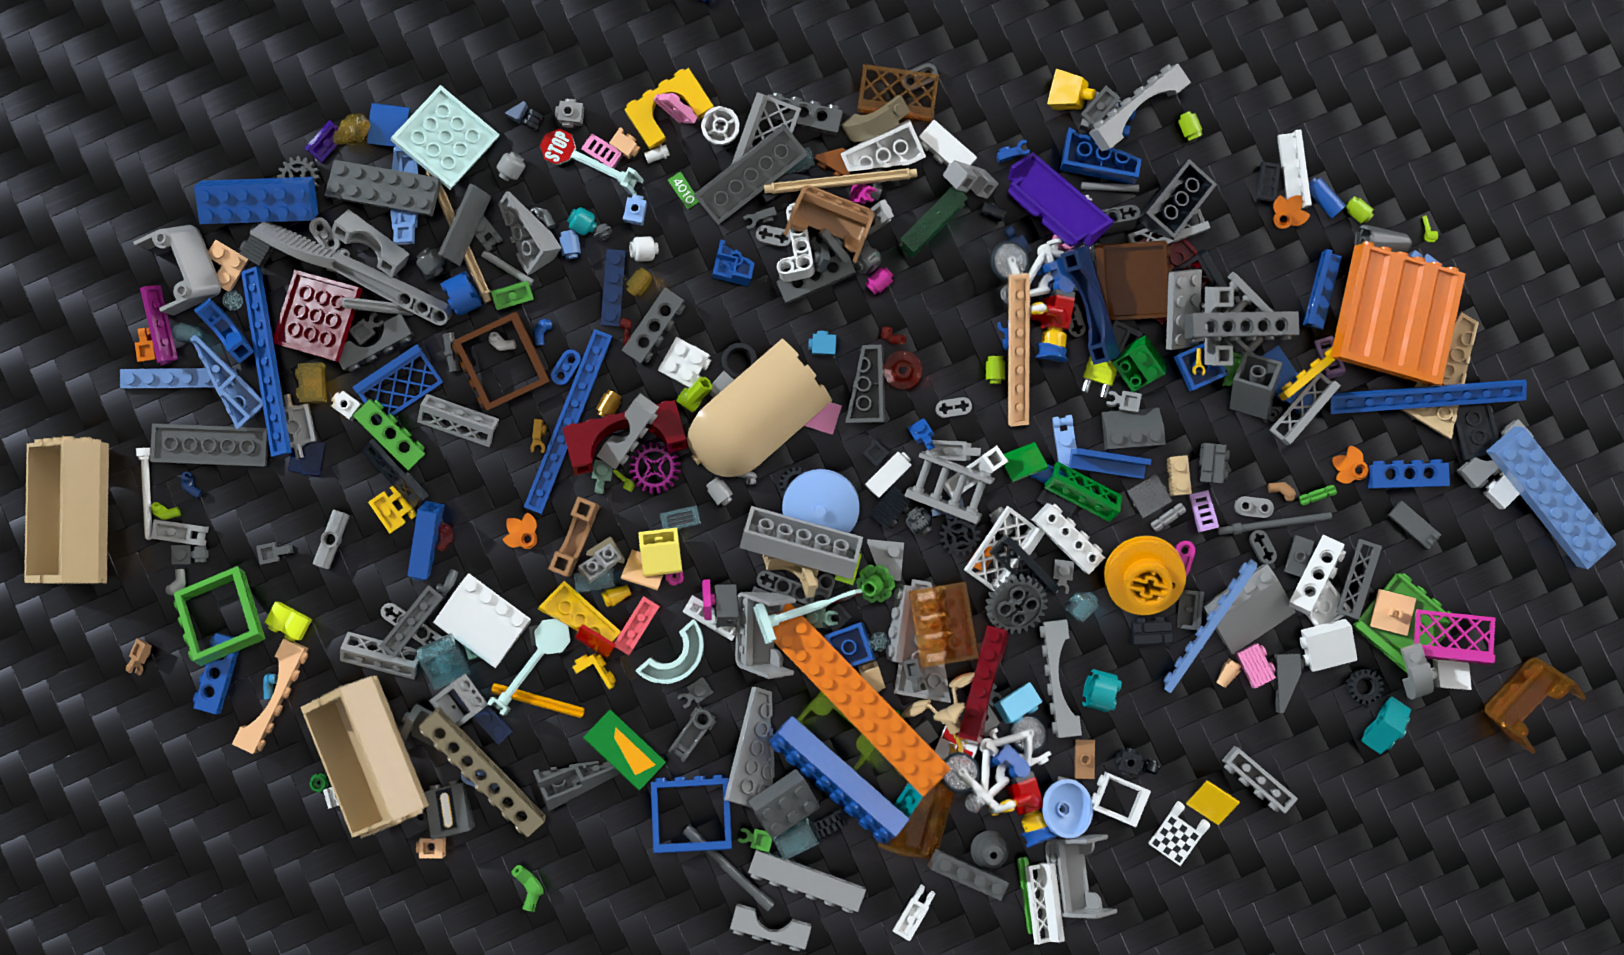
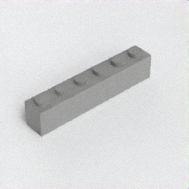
[748,849,866,913]

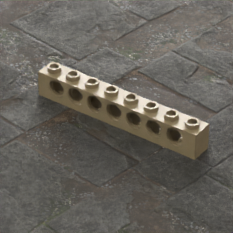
[419,707,546,837]

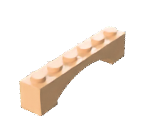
[232,639,308,754]

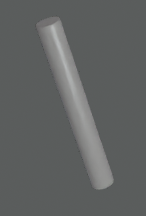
[1081,182,1139,192]
[481,250,534,286]

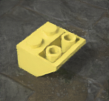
[639,528,682,577]

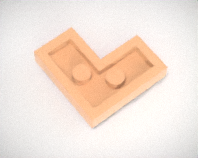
[208,240,250,292]

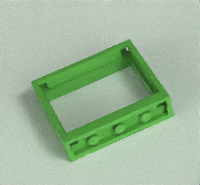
[173,566,265,666]

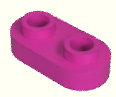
[1175,541,1195,576]

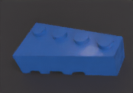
[1060,128,1142,184]

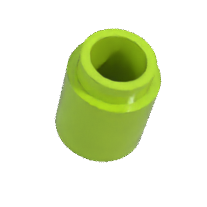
[1178,111,1203,141]
[1344,196,1374,224]
[986,356,1005,384]

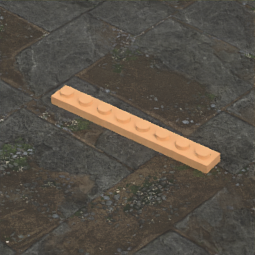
[1008,273,1030,426]

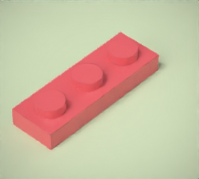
[614,596,660,655]

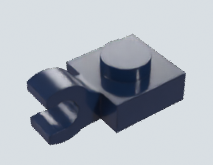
[1004,226,1032,261]

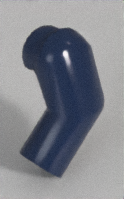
[180,471,202,499]

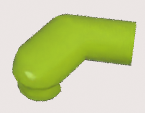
[151,502,181,520]

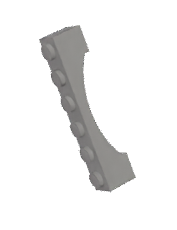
[1089,64,1191,151]
[1039,619,1082,738]

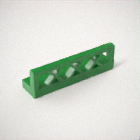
[1045,461,1122,522]

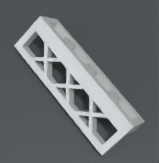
[1277,130,1311,209]
[1025,863,1065,945]

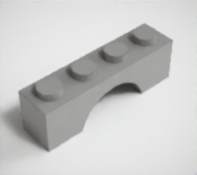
[331,209,409,278]
[1205,287,1234,365]
[597,394,659,469]
[1456,419,1534,488]
[730,904,811,951]

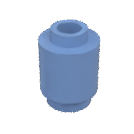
[559,230,581,259]

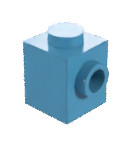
[808,331,836,356]

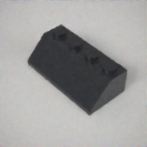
[1137,159,1217,239]

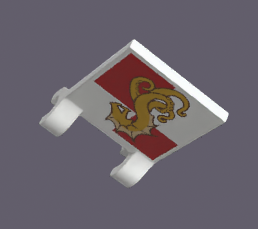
[934,725,985,779]

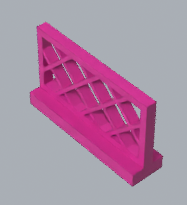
[1414,610,1495,665]

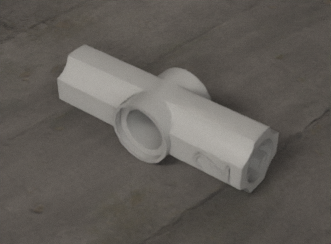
[313,510,350,569]

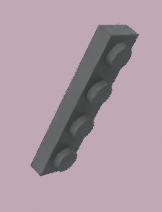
[379,585,444,658]

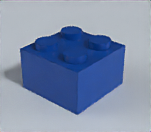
[1173,343,1228,392]
[824,622,876,668]

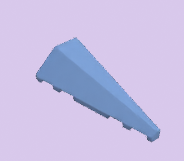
[190,335,263,430]

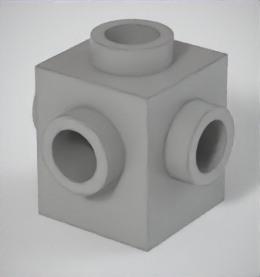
[555,99,585,128]

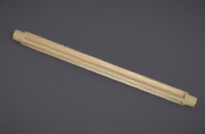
[764,168,917,194]
[425,169,492,303]

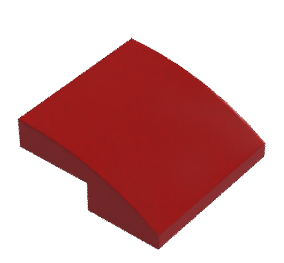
[575,624,616,659]

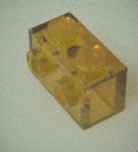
[295,362,327,404]

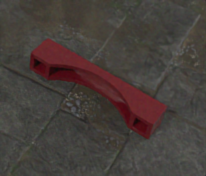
[958,625,1009,746]

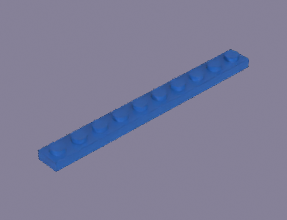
[241,266,291,457]
[524,329,613,514]
[1329,380,1527,414]

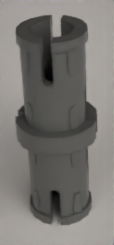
[442,333,461,372]

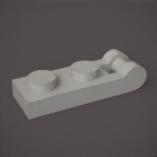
[151,520,209,546]

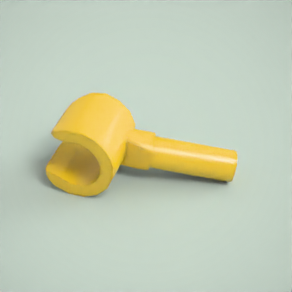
[1192,348,1205,375]

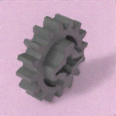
[277,156,320,187]

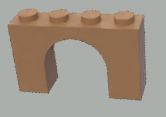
[549,497,600,577]

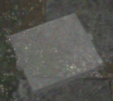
[1127,474,1172,518]

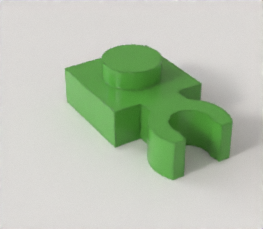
[738,828,772,852]

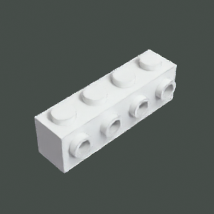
[1031,503,1105,574]

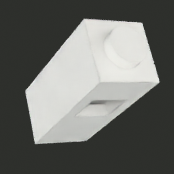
[865,452,911,498]

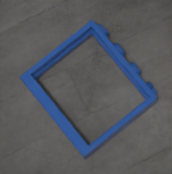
[651,775,732,854]

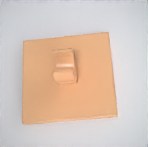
[621,550,664,590]
[1369,589,1416,636]

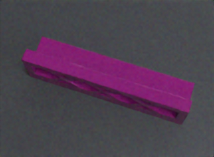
[140,285,178,366]

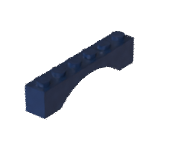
[1061,245,1121,365]

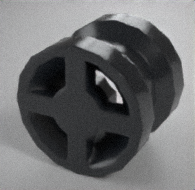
[521,108,545,131]

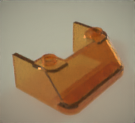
[1485,658,1586,754]
[878,772,954,859]

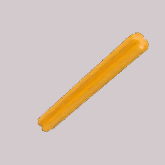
[491,683,585,718]

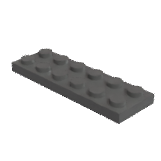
[694,124,808,225]
[324,160,441,216]
[150,424,268,467]

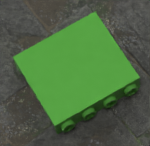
[1352,573,1459,674]

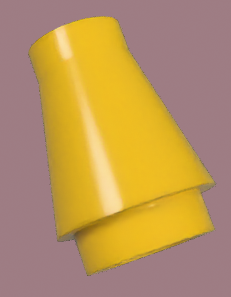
[601,584,631,607]

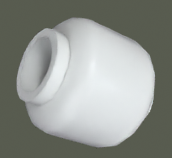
[629,237,658,262]

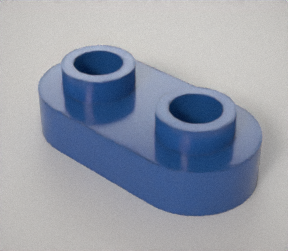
[551,350,581,385]

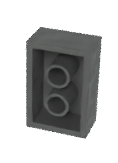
[748,769,821,840]

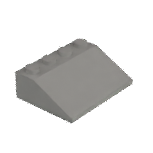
[1202,564,1296,655]

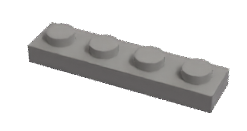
[886,584,913,663]

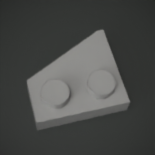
[867,539,904,581]

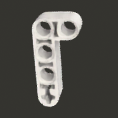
[777,203,815,282]

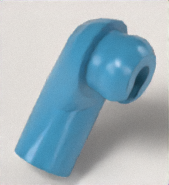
[263,673,278,699]

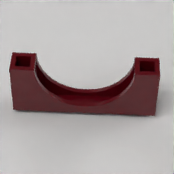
[562,400,687,476]

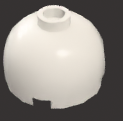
[701,106,740,146]

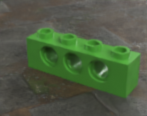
[353,399,426,470]

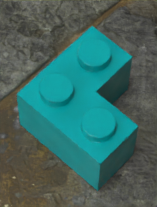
[1362,696,1411,754]

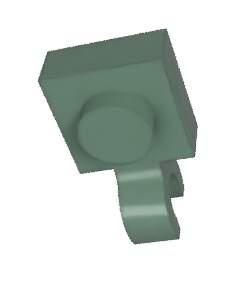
[592,459,613,494]

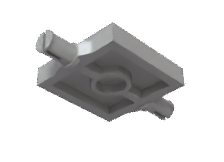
[283,394,317,459]

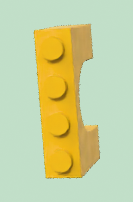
[625,68,714,151]

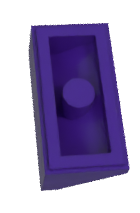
[305,120,346,163]

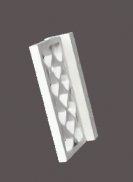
[964,506,1045,592]

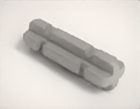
[1151,503,1186,531]

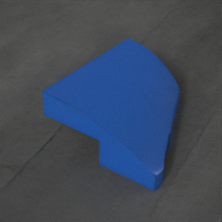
[712,240,754,287]

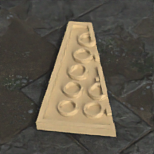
[1400,313,1479,440]

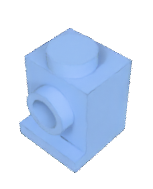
[623,195,647,225]

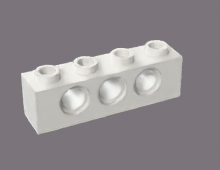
[1289,535,1346,616]

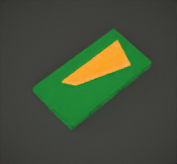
[583,710,666,791]

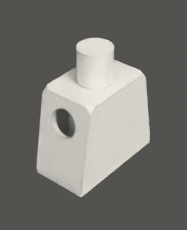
[1431,659,1472,690]

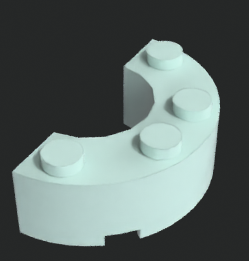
[636,619,704,684]

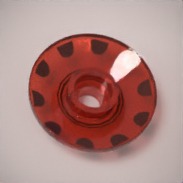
[884,351,922,389]

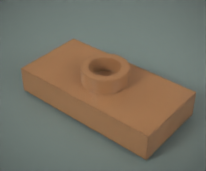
[1075,739,1095,779]

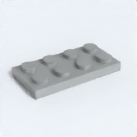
[1166,269,1202,350]

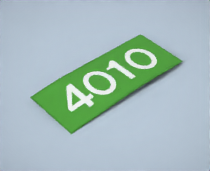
[668,172,699,209]

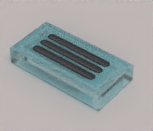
[660,505,701,529]

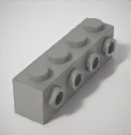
[1222,746,1298,813]

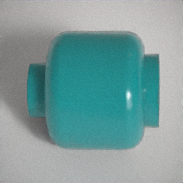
[567,207,597,236]

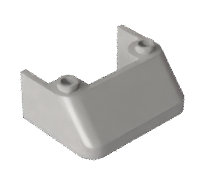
[133,225,221,316]
[735,592,796,679]
[1045,834,1117,919]

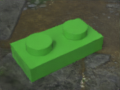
[491,280,534,310]

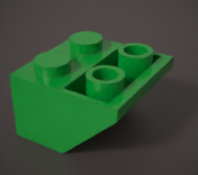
[1112,335,1167,392]

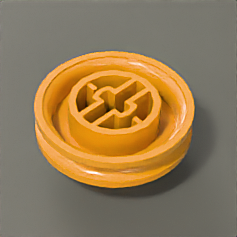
[1104,536,1186,615]

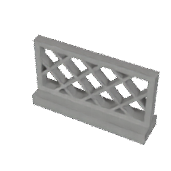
[732,92,802,181]

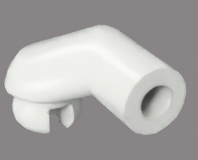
[489,332,516,351]

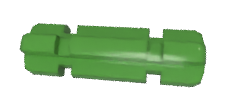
[1299,485,1337,506]

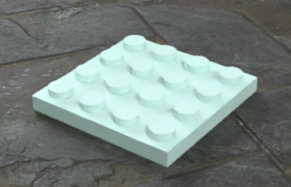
[391,85,499,190]

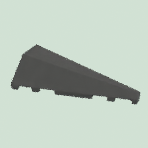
[533,761,620,811]

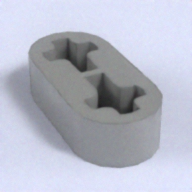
[756,225,791,248]
[935,397,972,418]

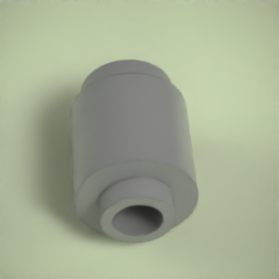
[706,477,733,506]
[989,506,1015,535]

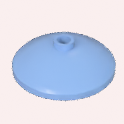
[1042,779,1093,838]

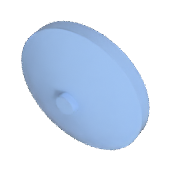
[782,469,859,533]

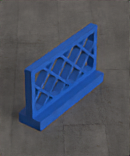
[353,344,443,425]

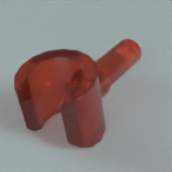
[619,318,632,345]

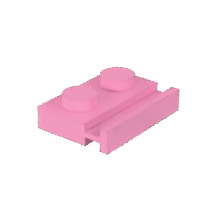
[653,93,698,123]

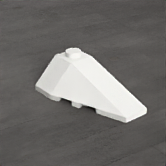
[841,119,926,172]

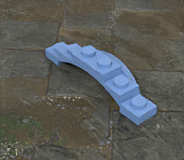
[391,145,419,245]

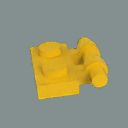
[368,486,417,534]

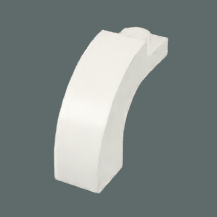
[944,446,1008,499]

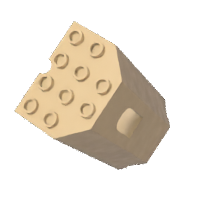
[24,437,109,583]
[301,676,429,838]

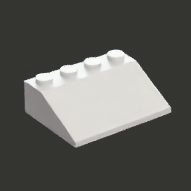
[433,573,531,668]

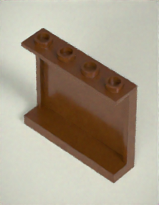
[1095,240,1172,320]

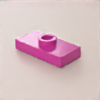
[702,579,715,621]

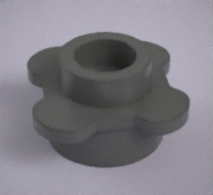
[593,224,613,241]

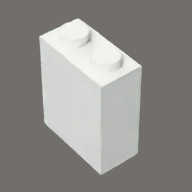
[1300,619,1357,672]

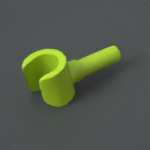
[1422,216,1438,242]
[613,469,635,492]

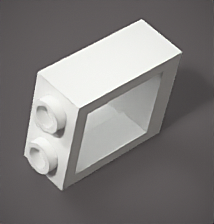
[1091,772,1151,827]

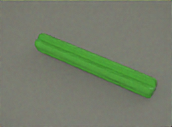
[1017,857,1033,934]

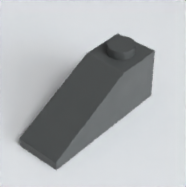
[1273,653,1304,713]

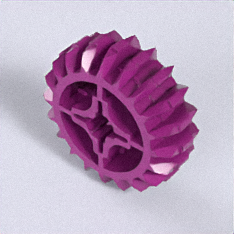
[629,442,681,494]

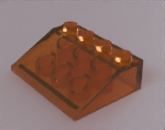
[909,582,979,668]

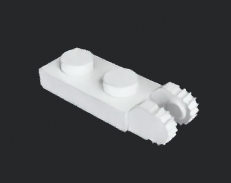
[893,885,935,941]

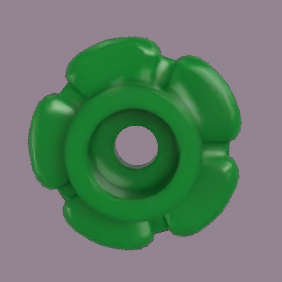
[310,773,329,793]

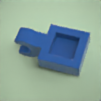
[996,140,1030,164]
[997,320,1009,350]
[907,418,935,450]

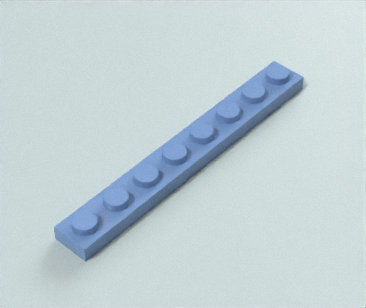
[1164,559,1257,693]

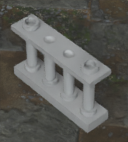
[1200,272,1278,355]
[905,450,995,524]

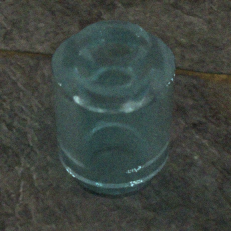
[172,323,203,344]

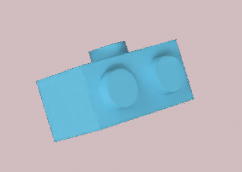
[994,682,1042,724]

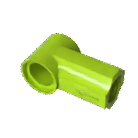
[677,377,713,412]

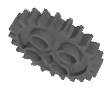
[985,574,1048,634]

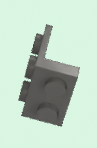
[399,704,446,748]

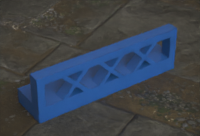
[1303,249,1342,330]
[1069,448,1151,479]

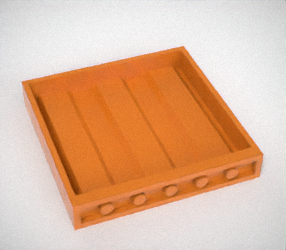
[1330,242,1466,386]

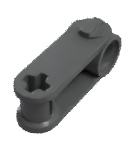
[668,706,717,762]

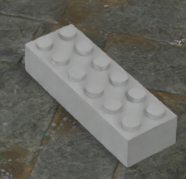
[740,506,863,579]

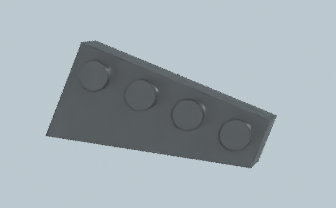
[845,345,886,424]

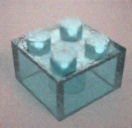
[416,633,470,690]

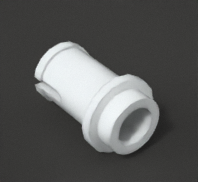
[644,144,670,164]

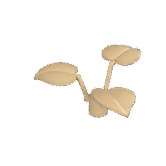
[901,672,975,734]

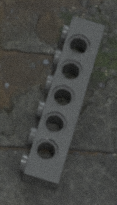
[1184,311,1299,342]

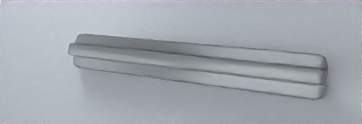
[341,297,414,316]

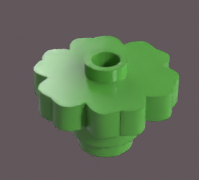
[856,564,895,603]

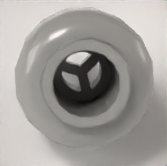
[497,151,525,181]

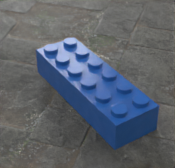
[194,177,319,224]

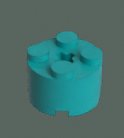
[1082,669,1122,712]

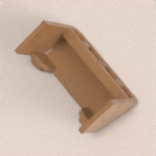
[783,185,875,263]

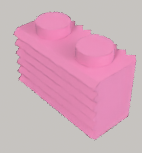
[1235,643,1276,688]

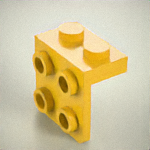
[573,653,616,690]

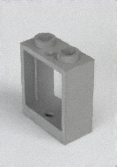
[429,674,488,727]

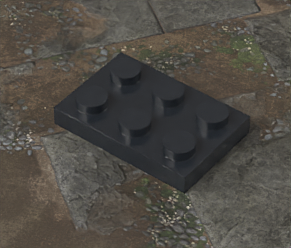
[1454,403,1500,460]

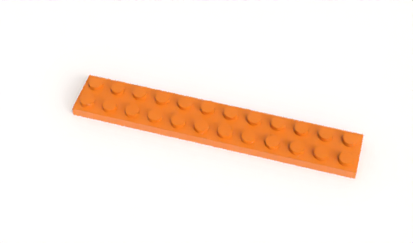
[772,603,951,797]

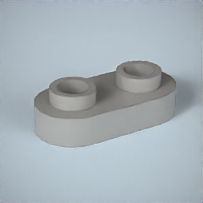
[309,217,341,252]
[1234,496,1274,518]

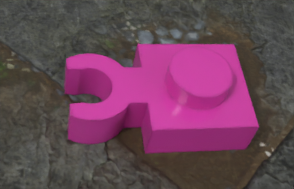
[849,184,877,205]

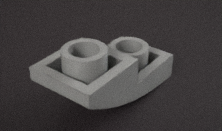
[578,543,622,584]

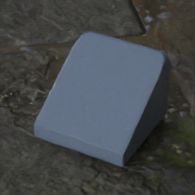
[505,101,528,123]

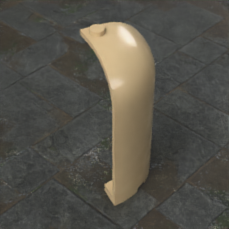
[687,338,832,477]

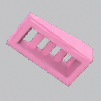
[581,134,623,169]

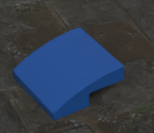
[367,103,410,147]

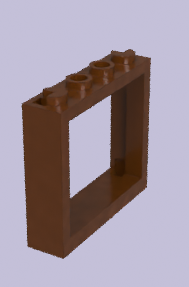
[452,311,550,410]

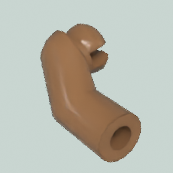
[1268,482,1296,501]

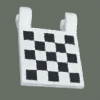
[1148,801,1210,866]

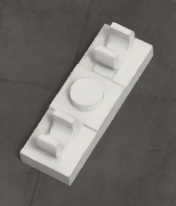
[683,595,737,641]

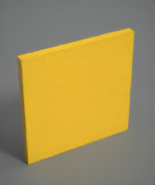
[1186,781,1239,825]

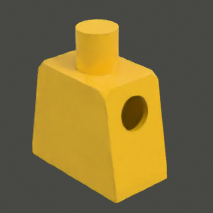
[1047,69,1096,110]

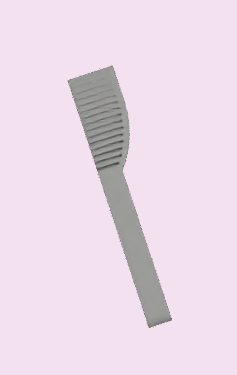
[250,222,453,325]

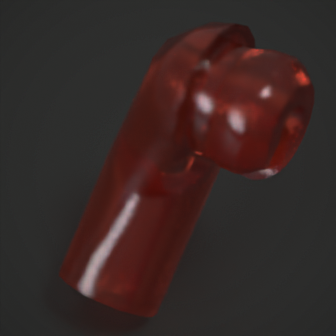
[881,327,906,344]
[435,523,453,553]

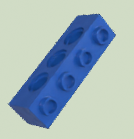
[1367,459,1450,489]
[193,633,239,714]

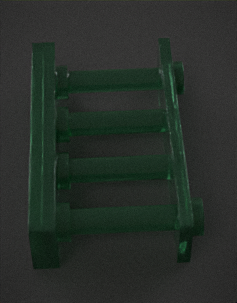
[898,186,968,259]

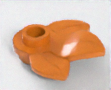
[1273,195,1310,229]
[1332,446,1369,484]
[503,513,538,549]

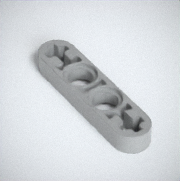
[381,603,447,652]

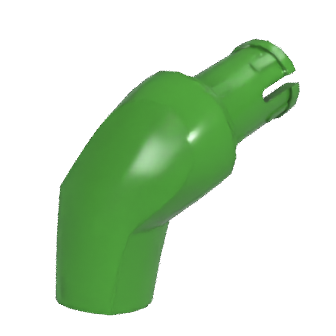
[512,865,544,912]

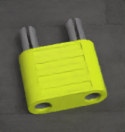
[1082,356,1117,398]

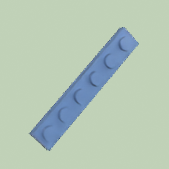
[120,368,237,389]

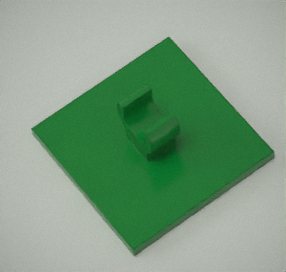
[1003,442,1048,482]

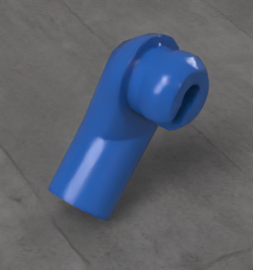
[533,319,552,346]

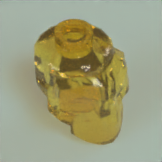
[334,113,370,145]

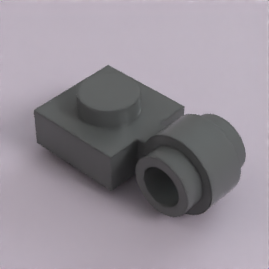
[171,545,209,565]

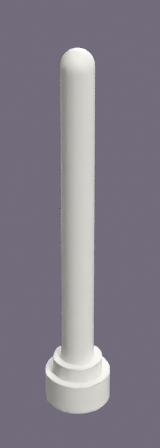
[136,448,152,540]

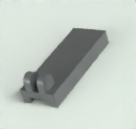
[1388,501,1441,549]

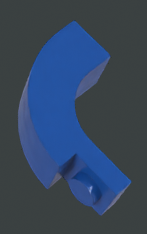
[194,298,254,364]

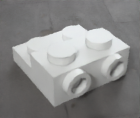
[658,337,711,388]

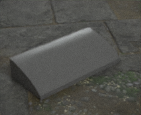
[438,184,491,266]

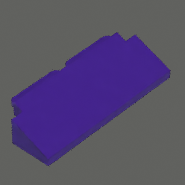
[1008,152,1113,248]

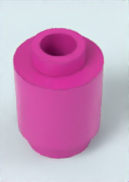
[865,267,894,294]

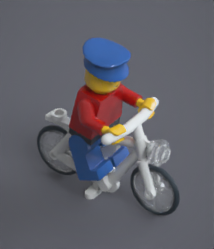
[991,238,1097,363]
[942,713,1058,848]

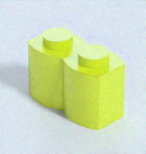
[264,602,312,642]

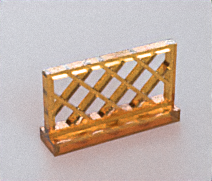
[857,64,939,122]

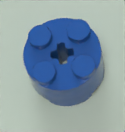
[441,271,482,316]

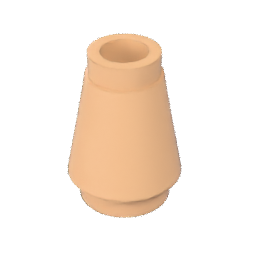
[1216,658,1242,688]

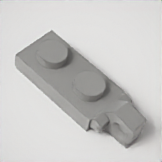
[931,440,981,461]

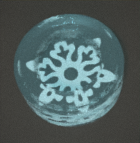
[222,291,243,310]
[870,632,889,651]

